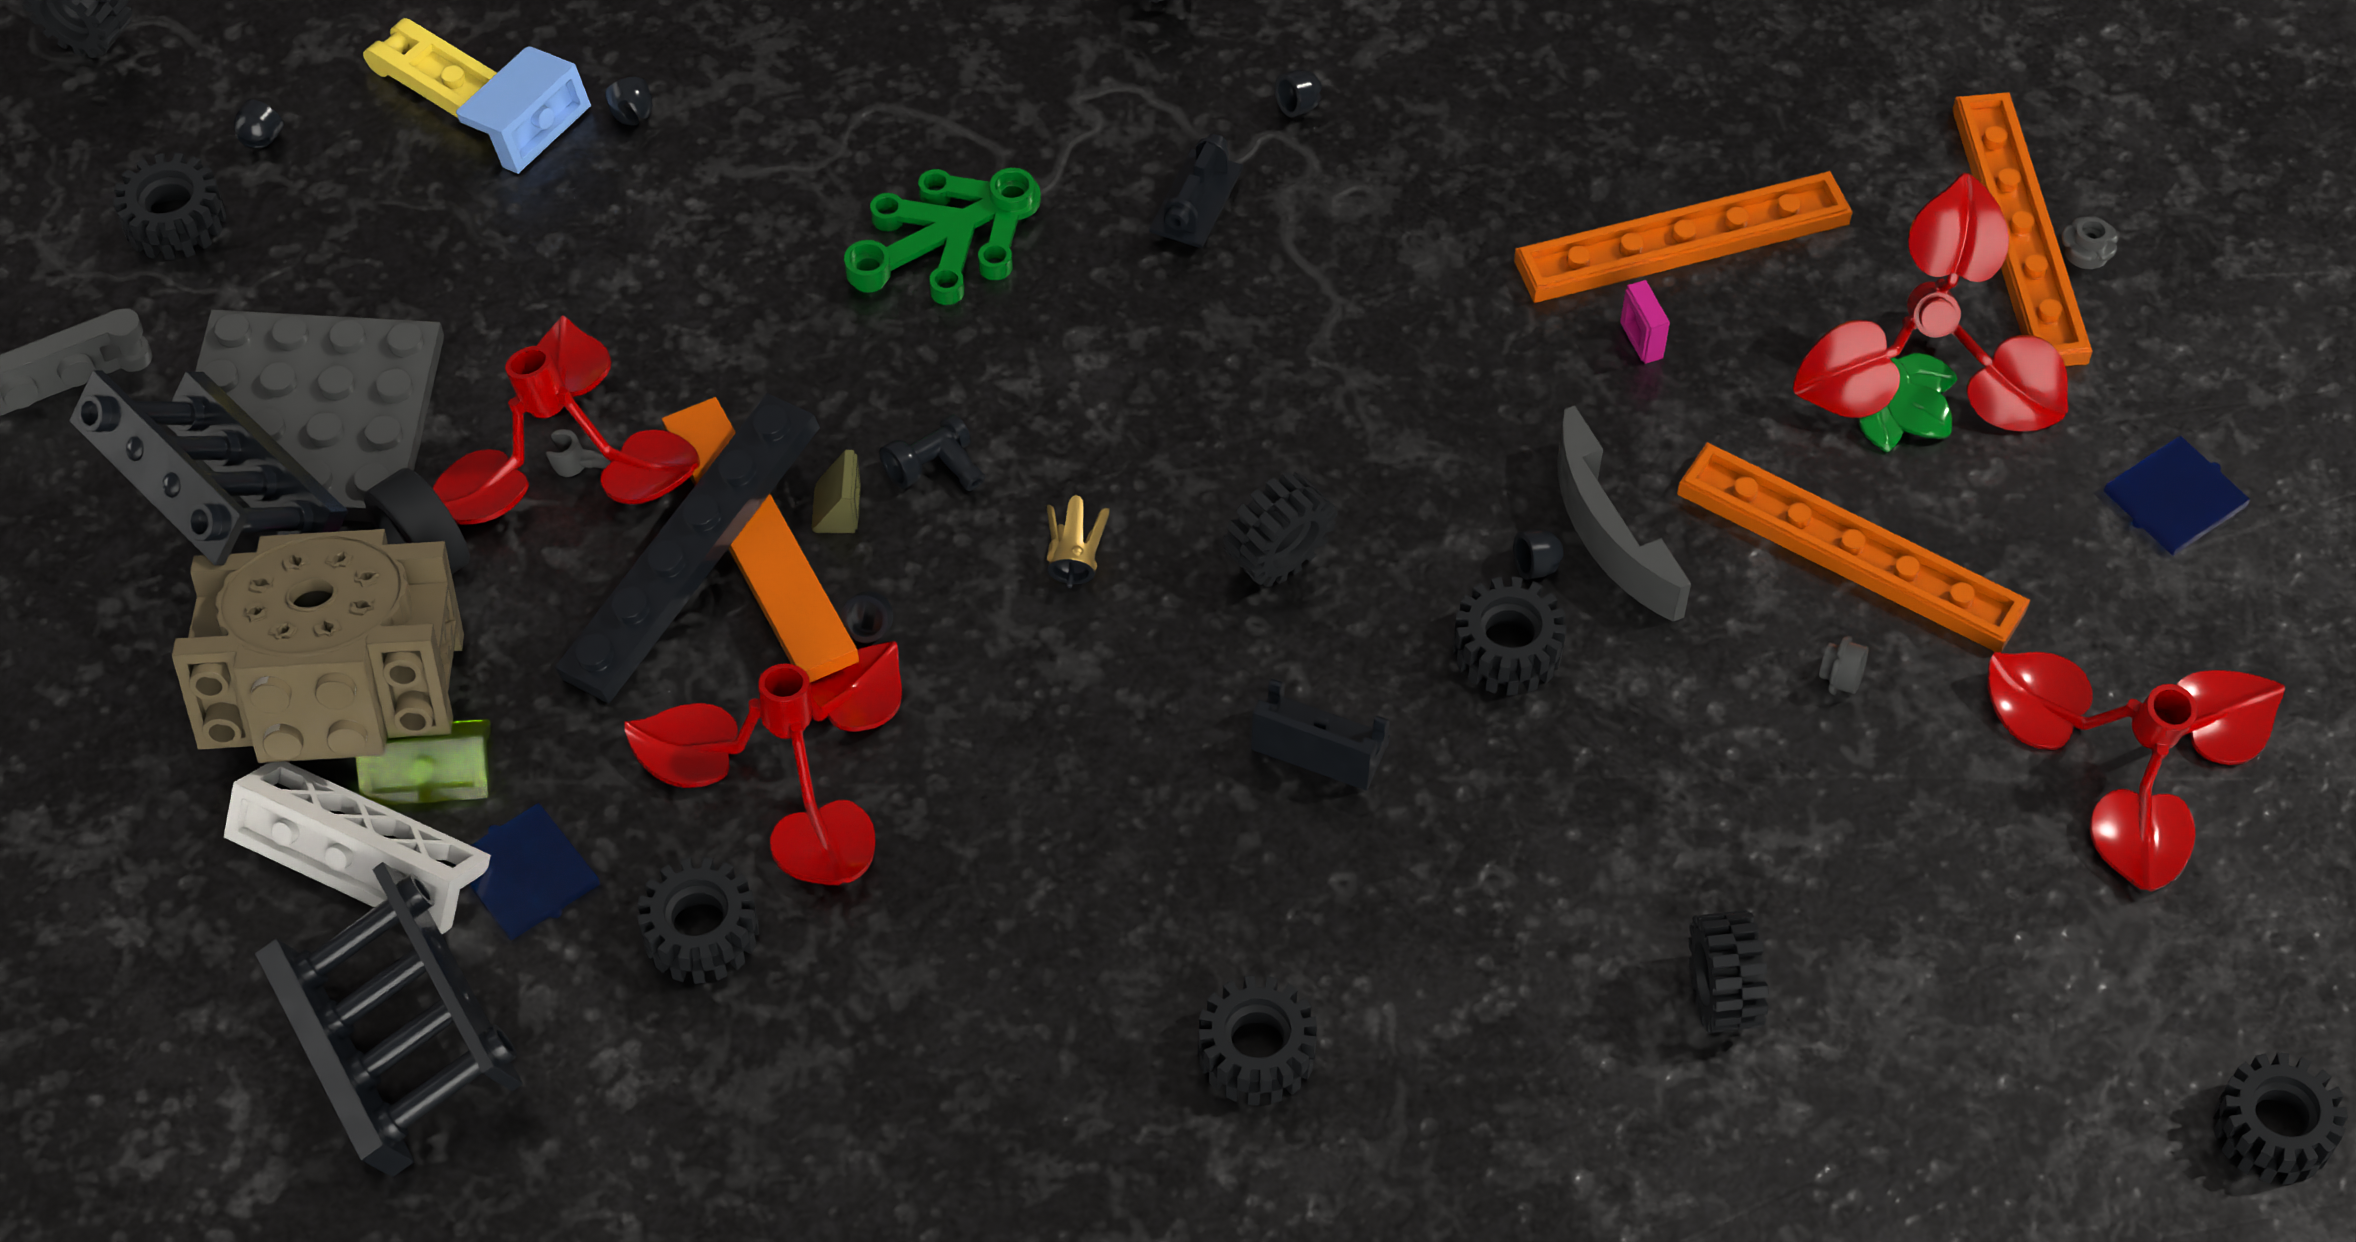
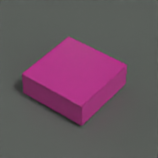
[1620,280,1670,364]

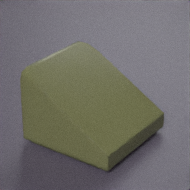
[811,450,861,533]

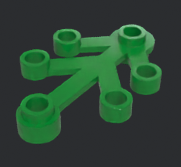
[844,168,1041,305]

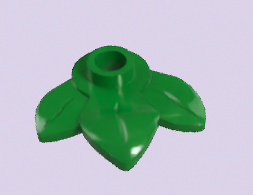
[1858,353,1957,453]

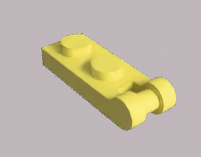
[363,18,497,130]

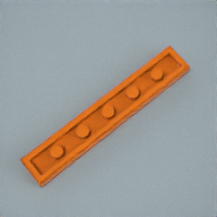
[1952,92,2093,366]
[1514,171,1852,303]
[662,397,859,682]
[1677,442,2030,652]

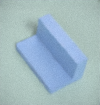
[456,47,591,174]

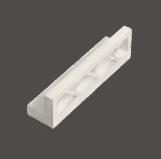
[224,761,491,934]

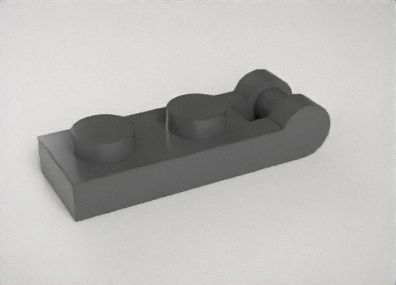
[0,308,153,416]

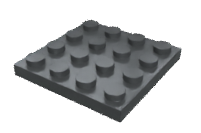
[194,310,444,522]

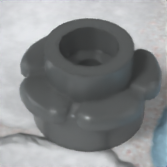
[2062,217,2118,269]
[1820,636,1868,695]

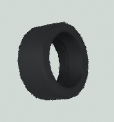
[364,468,470,574]

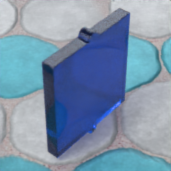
[2104,435,2250,556]
[451,803,600,940]

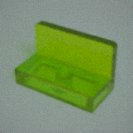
[356,719,491,806]

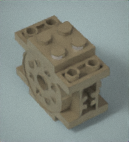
[172,529,464,763]

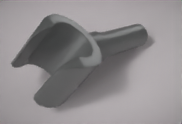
[546,429,613,477]

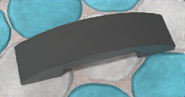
[1557,405,1691,622]

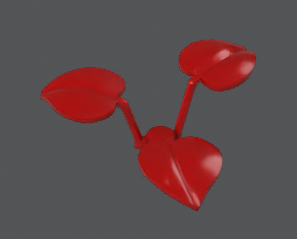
[1792,173,2068,431]
[432,316,700,525]
[624,641,902,885]
[1987,652,2285,891]

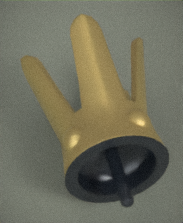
[1047,495,1109,588]

